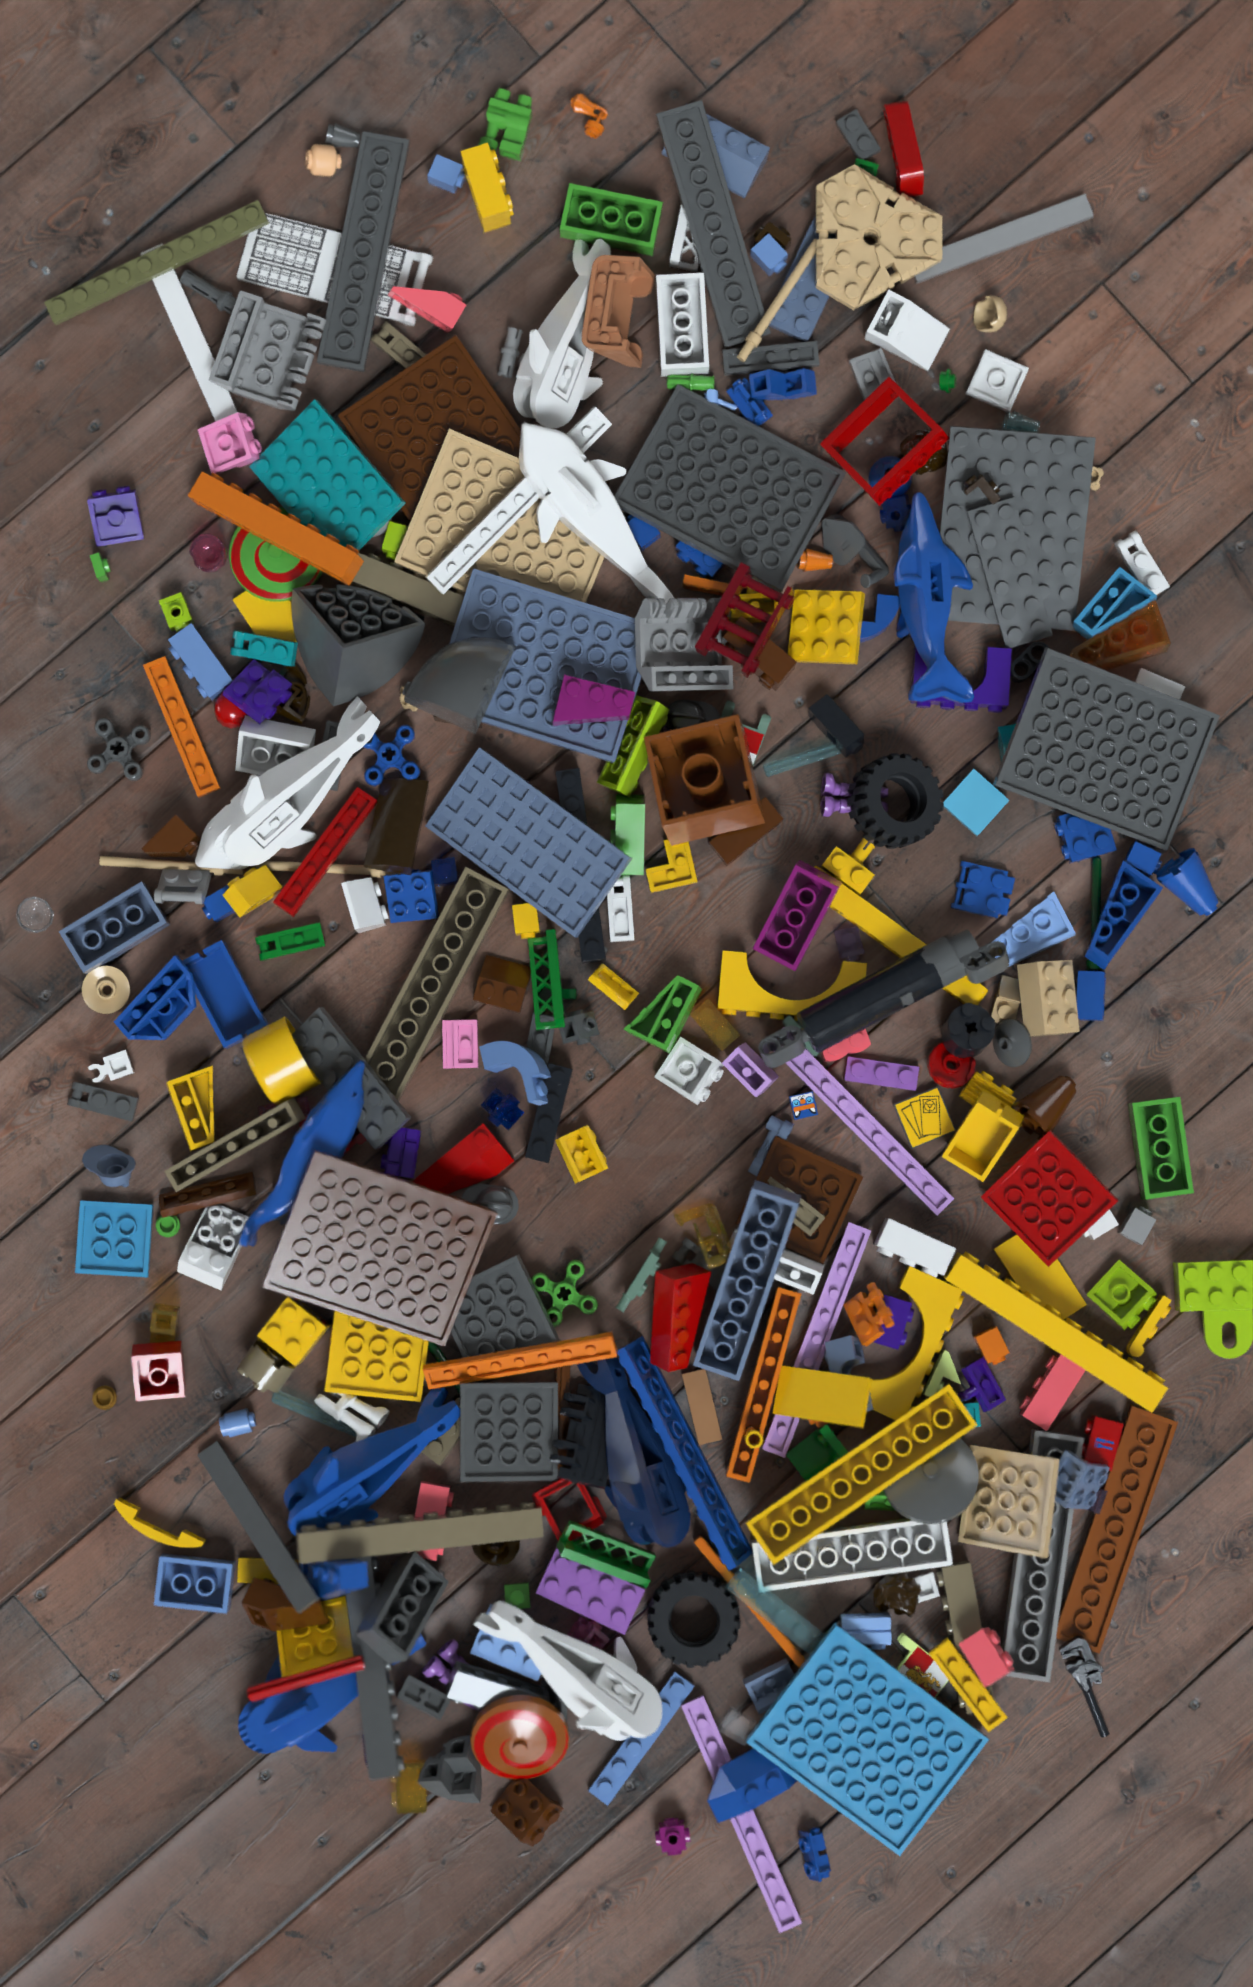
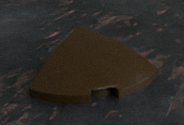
[276,665,310,724]

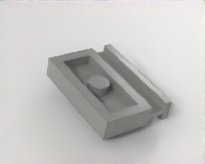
[849,348,896,400]

